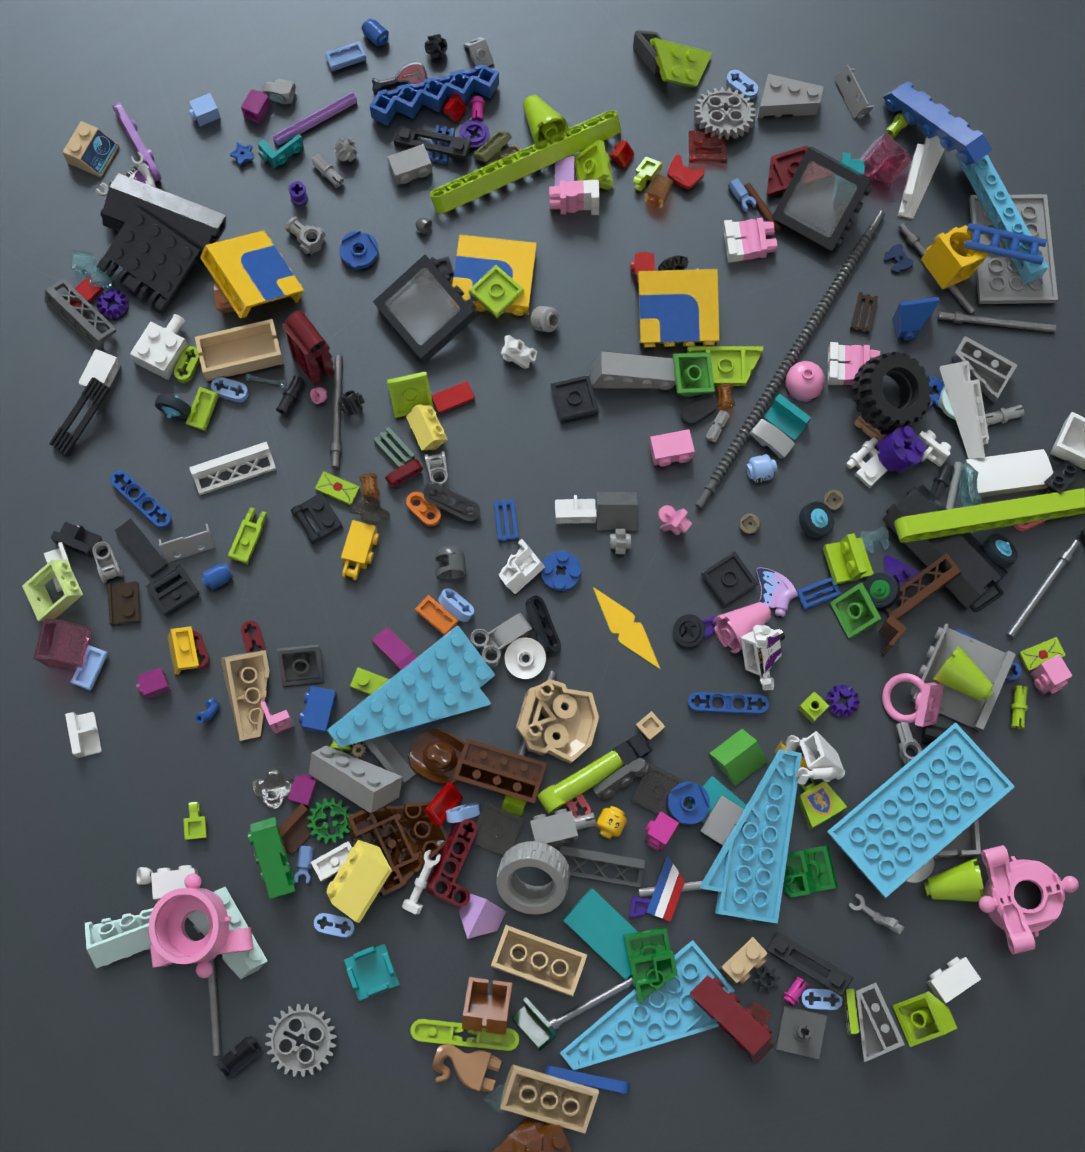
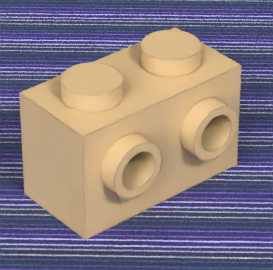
[719,937,768,985]

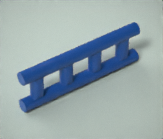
[964,223,1047,265]

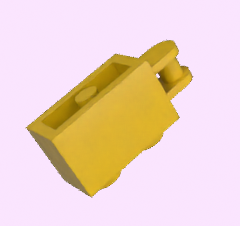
[341,520,379,581]

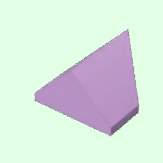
[459,893,507,939]

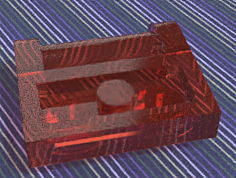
[688,131,727,163]

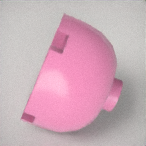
[785,361,825,402]

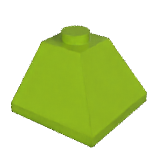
[892,991,958,1047]

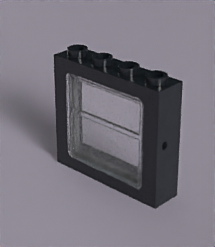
[771,146,873,251]
[373,254,479,362]

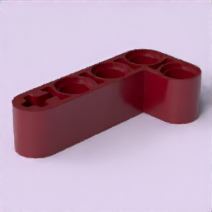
[427,819,478,907]

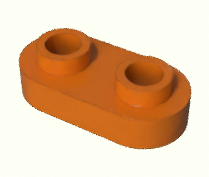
[406,492,441,527]

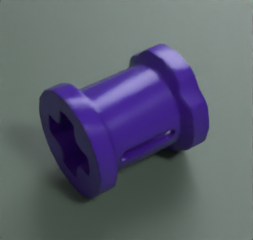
[288,181,308,206]

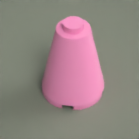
[713,602,771,653]

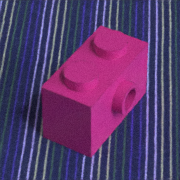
[645,812,679,851]

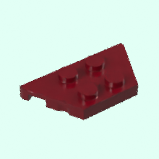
[766,145,836,198]

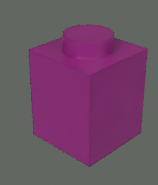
[241,89,271,124]
[136,667,171,700]
[288,774,318,809]

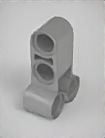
[471,613,533,668]

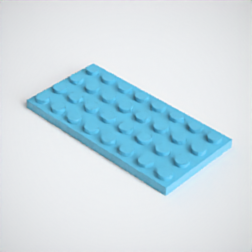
[827,722,1015,898]

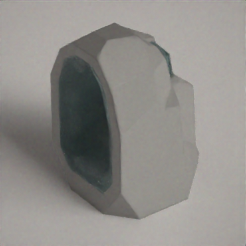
[262,79,296,104]

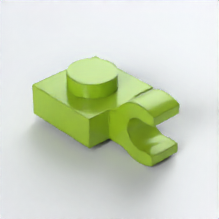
[633,157,663,191]
[183,802,207,840]

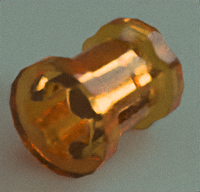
[716,384,735,409]
[359,473,380,498]

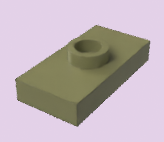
[473,130,512,162]

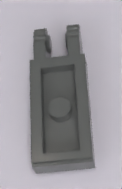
[593,758,650,801]

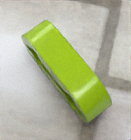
[174,346,200,383]

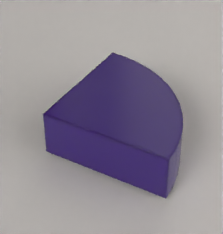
[701,616,716,642]
[628,896,651,918]

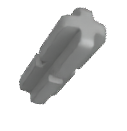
[706,410,729,443]

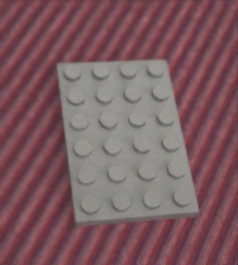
[969,194,1058,304]

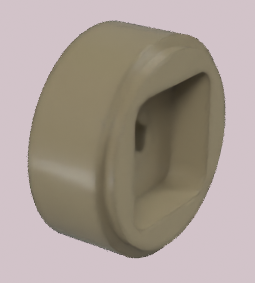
[824,490,845,510]
[740,513,761,534]

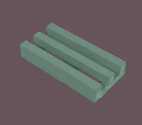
[374,427,415,468]

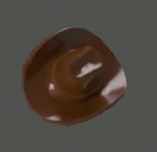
[408,729,465,785]

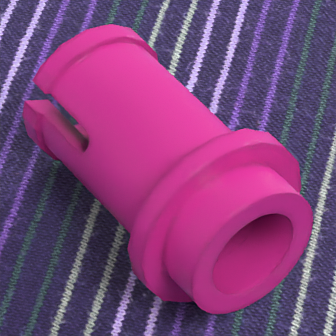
[470,96,485,121]
[783,977,808,1006]

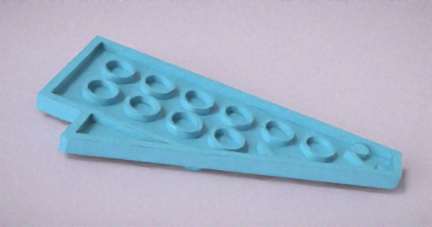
[326,626,495,747]

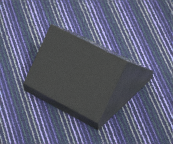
[633,30,663,75]
[596,492,638,532]
[277,645,324,686]

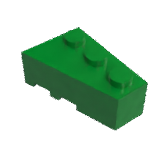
[248,817,295,899]

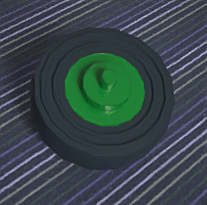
[864,572,900,609]

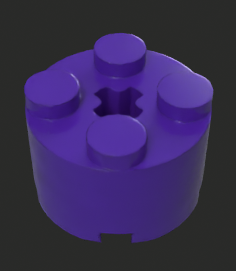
[877,426,926,473]

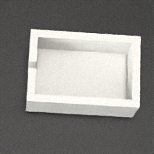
[1050,412,1085,470]

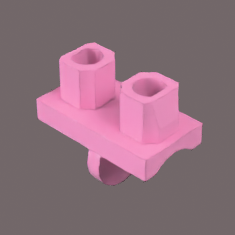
[658,505,692,535]

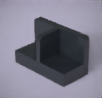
[50,522,102,559]

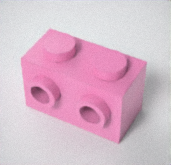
[649,429,695,467]
[1031,655,1072,694]

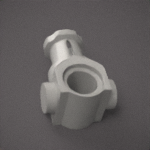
[285,217,326,255]

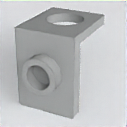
[463,37,494,66]

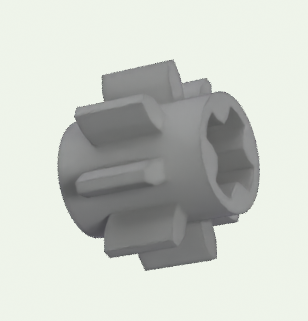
[334,138,358,162]
[610,529,631,554]

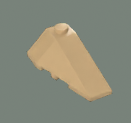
[221,650,269,741]

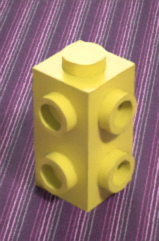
[406,404,448,451]

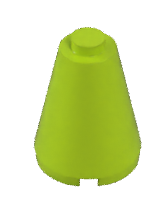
[523,95,569,143]
[933,646,994,701]
[924,858,985,902]

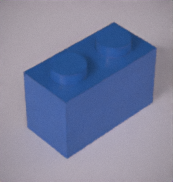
[299,686,337,735]

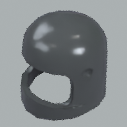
[435,546,466,580]

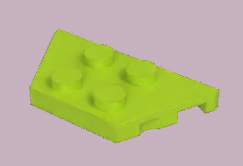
[650,38,712,88]
[687,346,763,386]

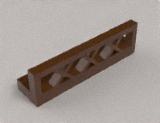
[886,553,962,620]

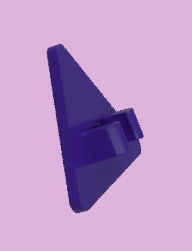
[884,555,925,588]

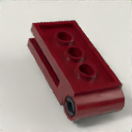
[282,310,334,386]

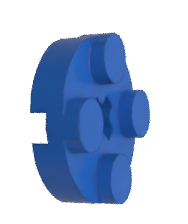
[339,231,378,270]
[541,550,581,592]
[667,782,710,825]

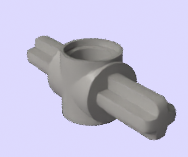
[896,722,922,765]

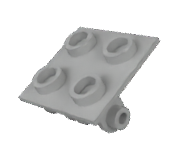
[700,796,744,846]

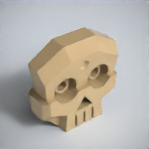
[515,679,599,764]

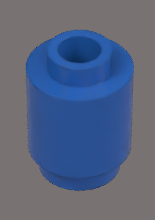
[361,18,389,46]
[201,563,233,590]

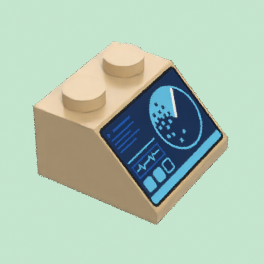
[63,121,119,178]

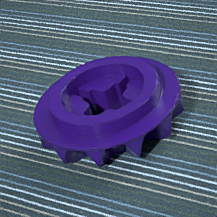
[459,120,489,149]
[96,288,128,319]
[826,684,860,717]

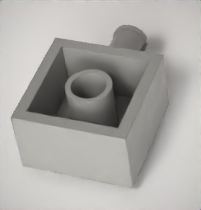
[530,809,596,847]

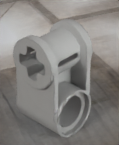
[425,451,449,491]
[92,542,123,584]

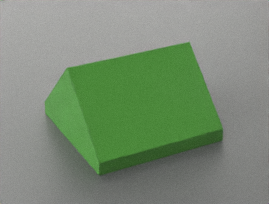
[673,353,715,397]
[830,583,881,638]
[709,729,768,787]

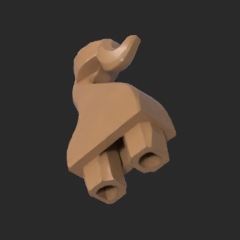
[432,1044,502,1092]

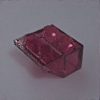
[859,132,913,186]
[33,619,92,667]

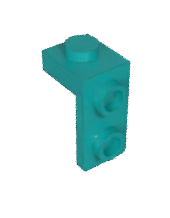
[258,134,304,168]

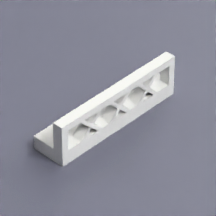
[189,442,276,495]

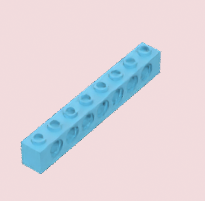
[956,152,1048,284]

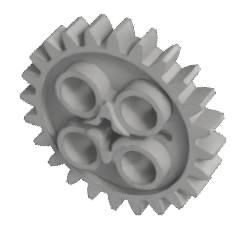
[694,87,756,140]
[265,1004,337,1077]

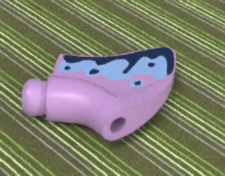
[757,567,798,617]

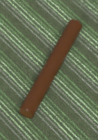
[744,183,782,232]

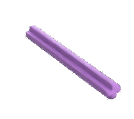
[273,93,357,146]

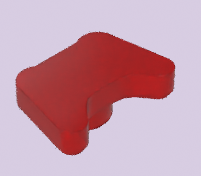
[667,154,705,189]

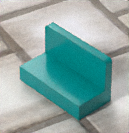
[763,394,811,441]

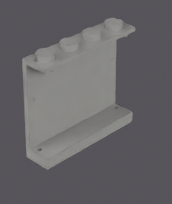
[910,624,1016,731]

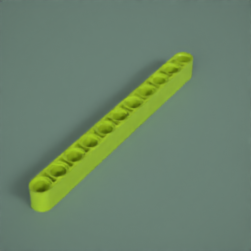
[430,110,622,213]
[894,488,1085,543]

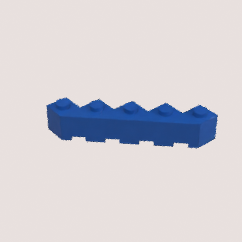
[369,64,499,126]
[883,81,993,166]

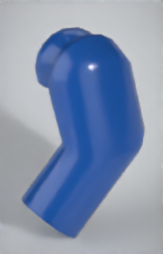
[195,698,220,723]

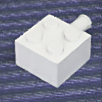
[130,314,188,380]

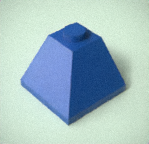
[892,297,939,341]

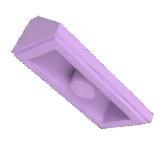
[555,156,574,186]

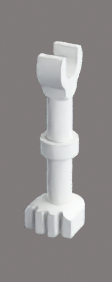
[402,850,441,915]

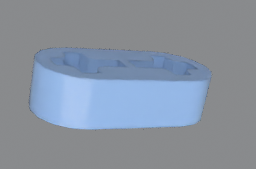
[726,70,758,100]
[211,377,249,403]
[438,589,474,622]
[446,803,481,823]
[314,913,355,938]
[800,989,843,1010]

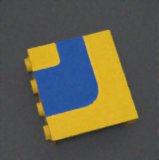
[200,230,304,318]
[451,235,537,316]
[637,269,719,348]

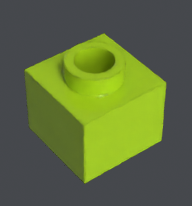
[798,692,829,724]

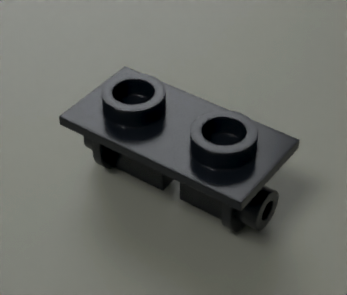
[1044,460,1084,494]
[216,1036,263,1080]

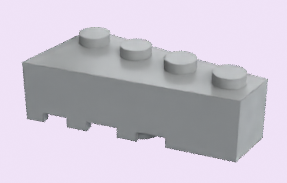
[590,351,676,390]
[309,746,403,813]

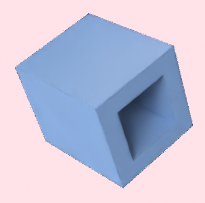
[188,93,220,126]

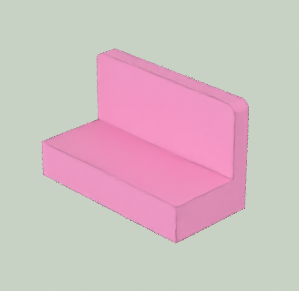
[261,701,294,734]

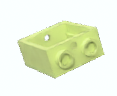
[22,559,83,621]

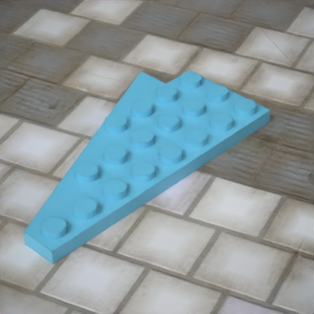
[700,749,802,924]
[560,940,735,1071]

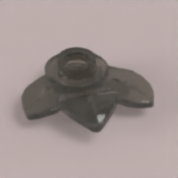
[350,497,390,525]
[252,768,294,808]

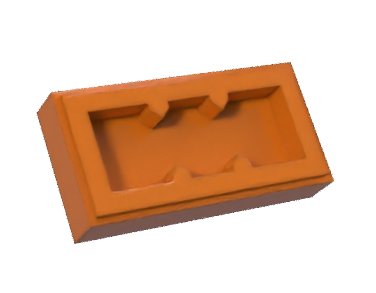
[415,595,459,636]

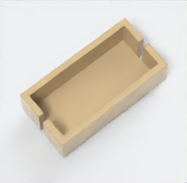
[195,319,284,382]

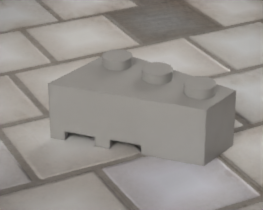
[757,74,824,118]
[952,336,1017,404]
[856,982,905,1062]

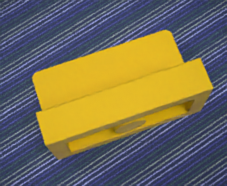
[168,626,199,675]

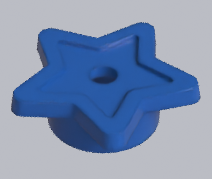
[230,142,254,165]

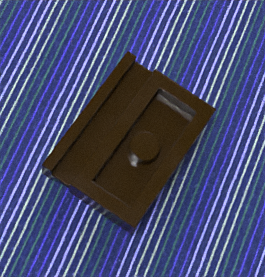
[107,581,141,626]

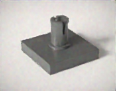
[775,1006,827,1060]

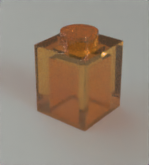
[645,173,673,208]

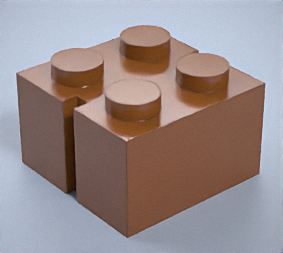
[462,977,512,1035]

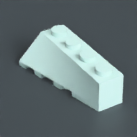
[187,887,267,979]
[85,908,153,968]

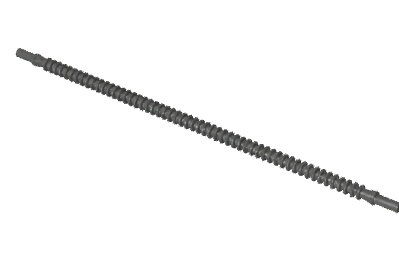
[695,210,885,509]

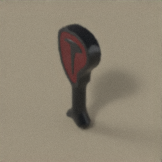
[372,62,428,93]

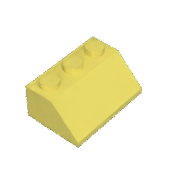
[326,840,392,923]

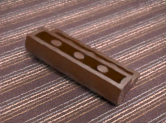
[453,738,547,804]

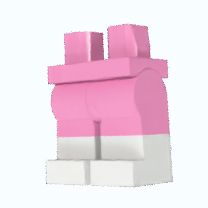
[549,180,599,215]
[723,218,777,263]
[828,342,880,385]

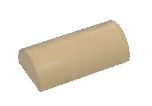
[491,925,587,997]
[500,1065,599,1133]

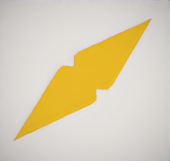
[593,587,660,669]

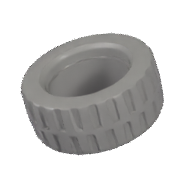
[496,841,570,915]

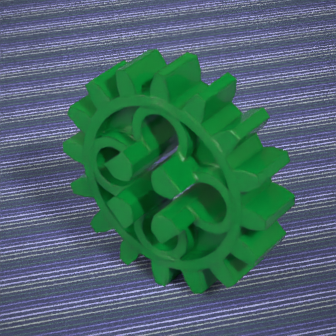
[307,798,352,845]

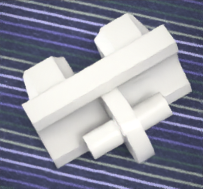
[501,335,537,369]
[918,430,951,467]

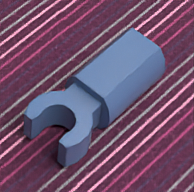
[728,178,756,212]
[294,846,314,884]

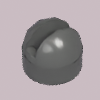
[415,217,432,235]

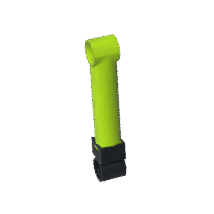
[537,733,652,814]

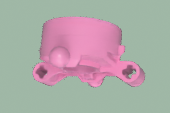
[979,845,1079,955]
[149,873,254,978]

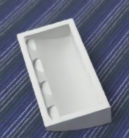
[965,449,1053,498]

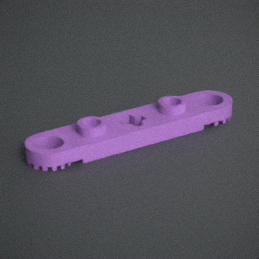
[112,102,161,182]

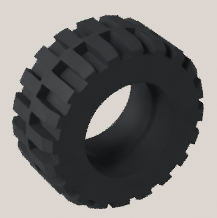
[852,351,932,431]

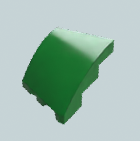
[783,845,838,898]
[623,927,678,1003]

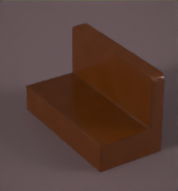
[878,615,907,656]
[279,803,321,854]

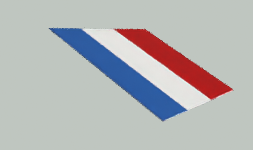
[646,855,685,922]

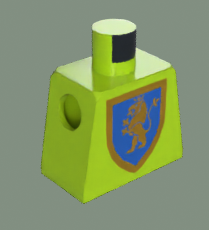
[797,778,847,830]

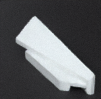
[898,136,945,219]
[940,361,989,459]

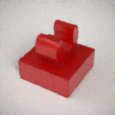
[441,94,467,122]
[609,140,634,168]

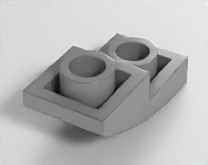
[750,419,795,459]

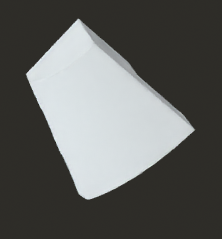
[499,539,545,594]

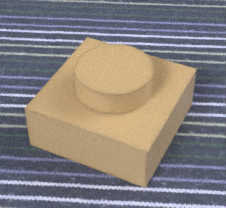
[636,711,665,741]

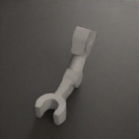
[848,894,905,934]

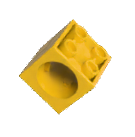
[920,225,989,289]

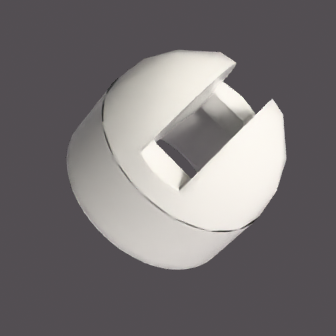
[136,867,153,885]

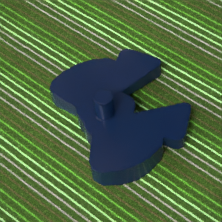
[884,244,914,273]

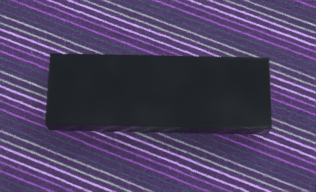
[114,519,168,578]

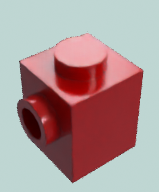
[630,252,655,283]

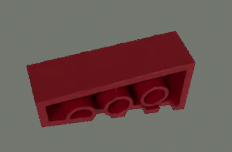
[689,975,774,1064]

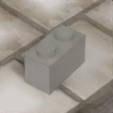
[387,144,432,185]

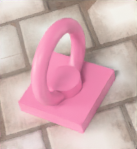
[882,673,944,727]

